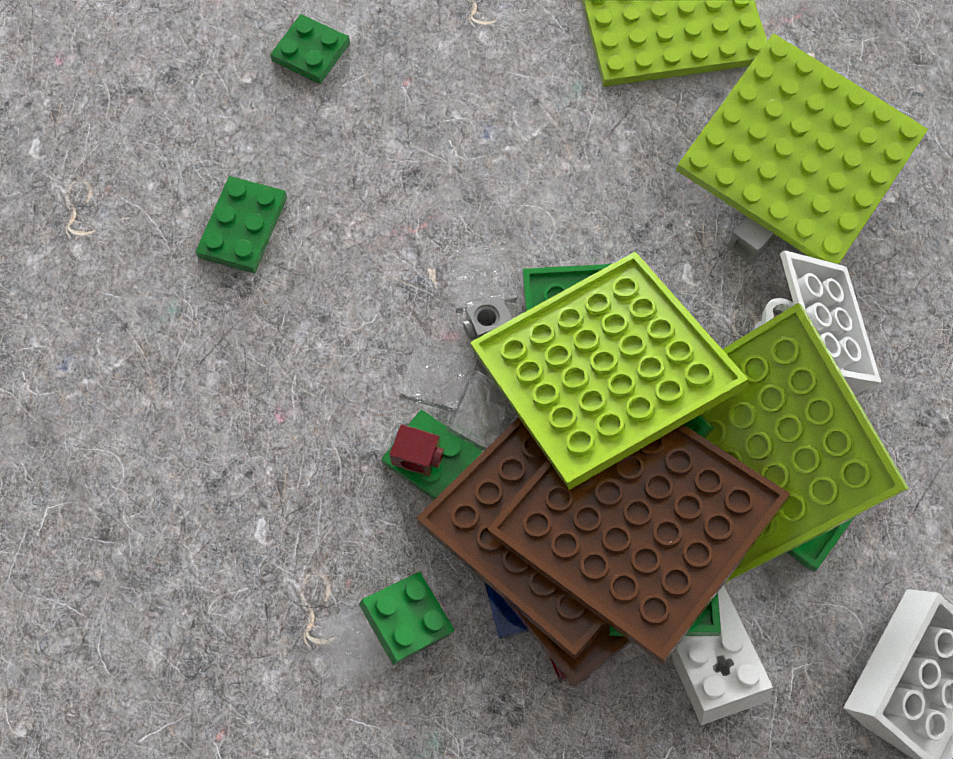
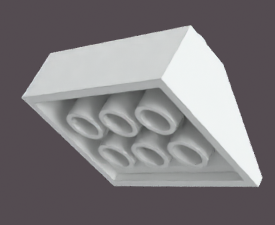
[780,251,881,395]
[843,589,953,759]

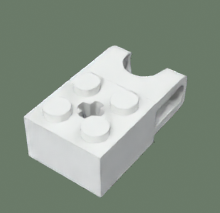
[672,585,773,725]

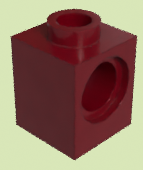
[389,424,444,477]

